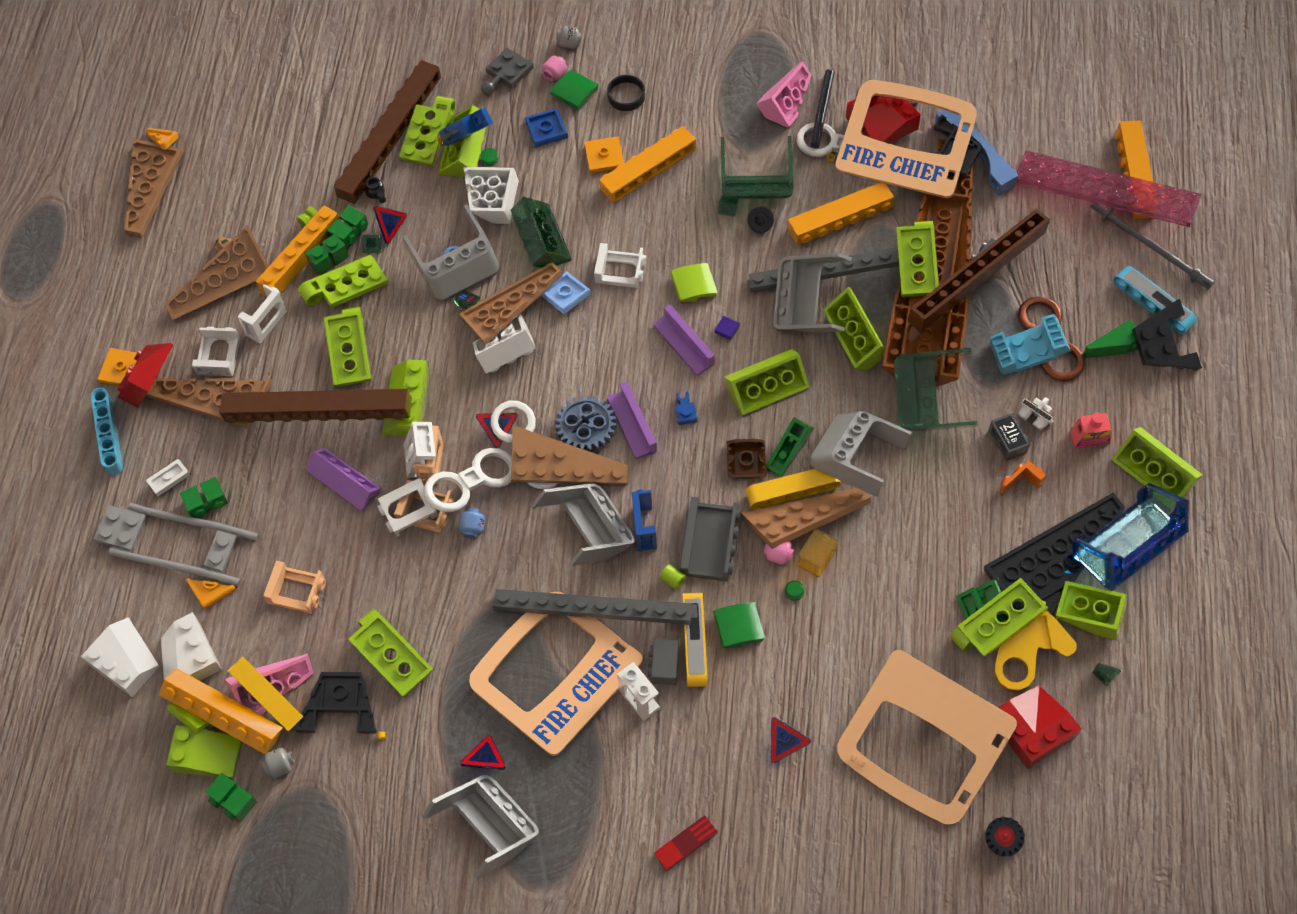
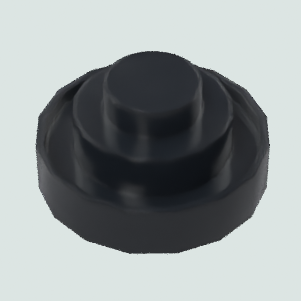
[747,206,774,233]

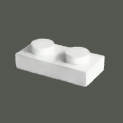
[146,459,190,497]

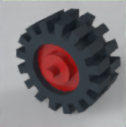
[985,817,1025,857]

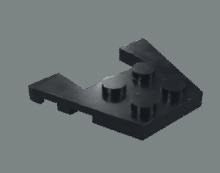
[934,114,982,177]
[1132,299,1202,370]
[295,672,377,734]

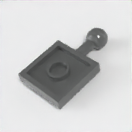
[481,48,534,95]

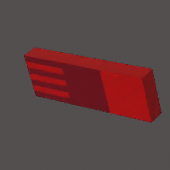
[654,815,718,871]

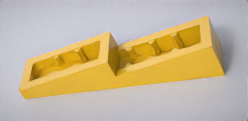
[228,656,303,731]

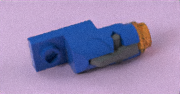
[437,107,493,146]

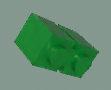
[327,205,368,249]
[305,234,349,276]
[180,477,228,518]
[205,773,257,822]

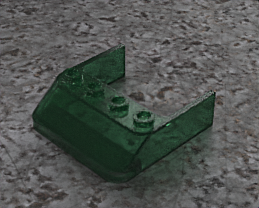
[721,136,794,199]
[894,348,978,431]

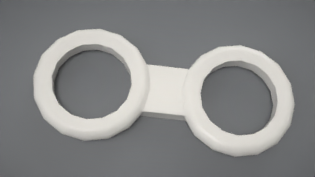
[796,122,844,157]
[490,401,558,489]
[424,448,512,512]

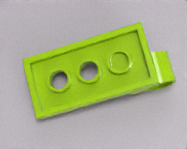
[896,221,939,297]
[324,307,372,388]
[950,578,1048,657]
[348,608,433,698]

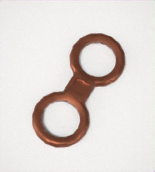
[1018,296,1085,381]

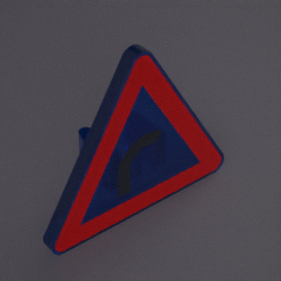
[373,206,407,244]
[476,413,518,448]
[771,717,811,763]
[460,736,506,770]

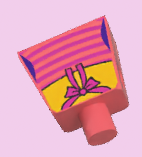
[1070,413,1111,448]

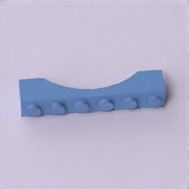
[934,110,1018,196]

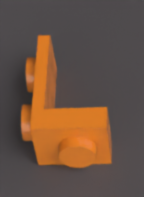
[1000,460,1046,495]

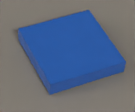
[524,108,568,148]

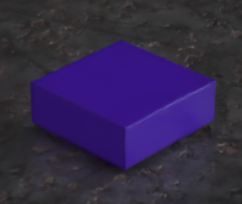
[715,316,740,340]

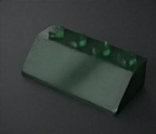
[510,197,572,268]

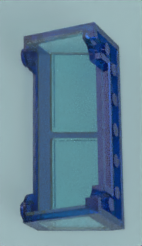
[1072,483,1189,591]

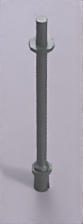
[1090,201,1215,290]

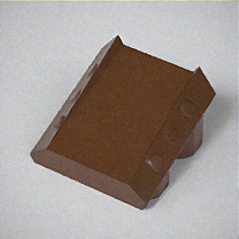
[726,439,766,478]

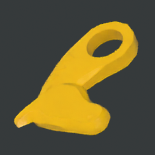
[994,601,1077,692]

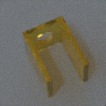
[798,528,838,577]

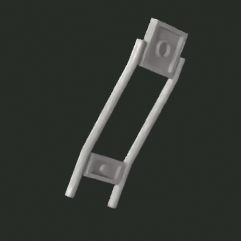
[94,503,258,586]

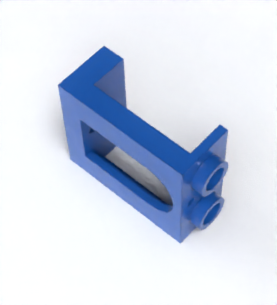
[631,489,657,551]

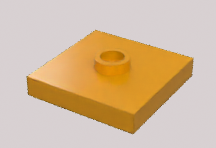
[584,137,624,173]
[97,348,137,386]

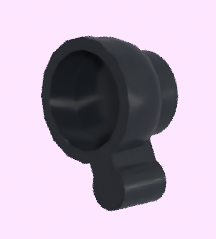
[365,177,386,203]

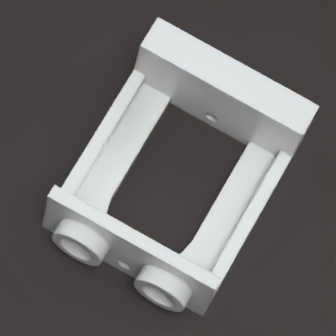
[594,243,646,288]
[238,284,287,344]
[192,327,240,377]
[403,422,436,478]
[377,478,439,537]
[617,662,660,721]

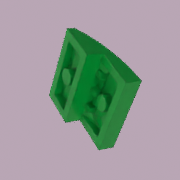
[550,70,599,109]
[956,579,1008,622]
[713,602,765,648]

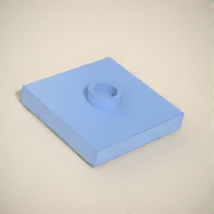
[541,271,591,314]

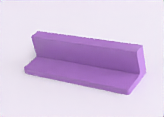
[653,304,715,375]
[607,381,657,459]
[306,448,381,510]

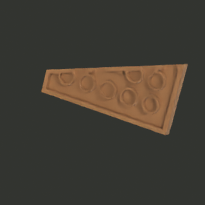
[124,139,183,237]
[164,225,269,321]
[459,262,563,345]
[146,378,272,429]
[511,425,627,485]
[741,488,871,549]

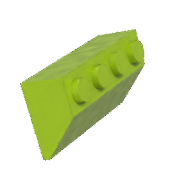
[438,105,487,178]
[823,287,884,371]
[724,349,810,415]
[382,359,429,436]
[1111,427,1202,508]

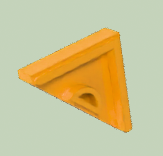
[146,128,178,150]
[186,578,236,609]

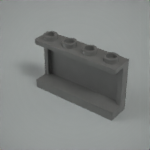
[680,497,741,581]

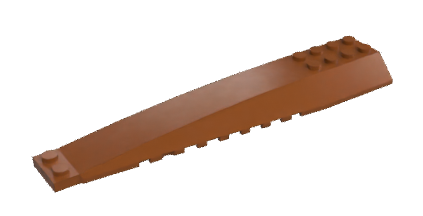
[882,139,973,387]

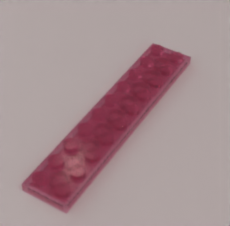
[1016,150,1201,227]

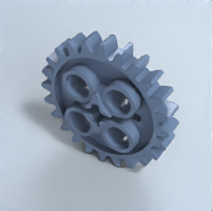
[555,395,617,452]

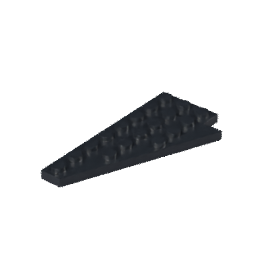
[983,492,1125,615]

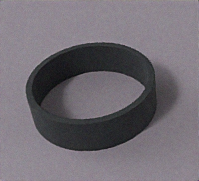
[607,75,645,111]

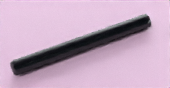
[810,69,835,149]

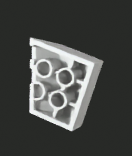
[463,167,519,224]
[473,313,536,374]
[161,612,222,681]
[81,618,160,698]

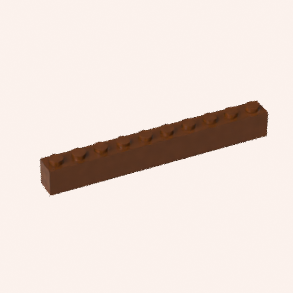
[334,60,441,204]
[907,209,1050,333]
[219,389,412,423]

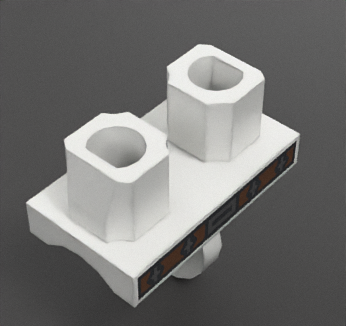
[1018,397,1054,431]

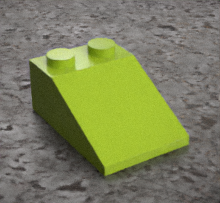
[1056,581,1126,640]
[166,725,242,779]

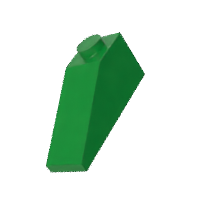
[1083,319,1138,358]
[766,417,814,477]

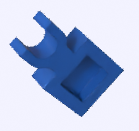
[675,391,697,425]

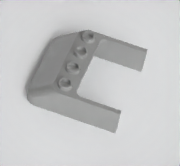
[403,204,499,301]
[773,253,852,333]
[810,412,911,497]
[532,483,635,566]
[422,775,539,879]

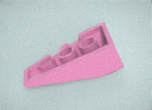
[756,61,811,127]
[225,654,314,715]

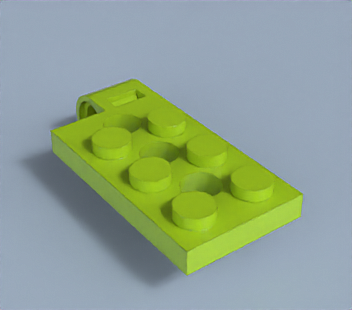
[399,96,456,167]
[298,255,388,308]

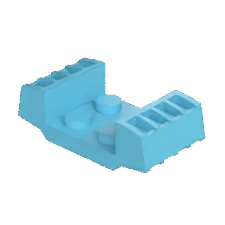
[990,314,1071,375]

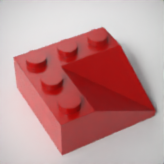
[845,96,921,144]
[117,343,173,408]
[998,686,1082,769]

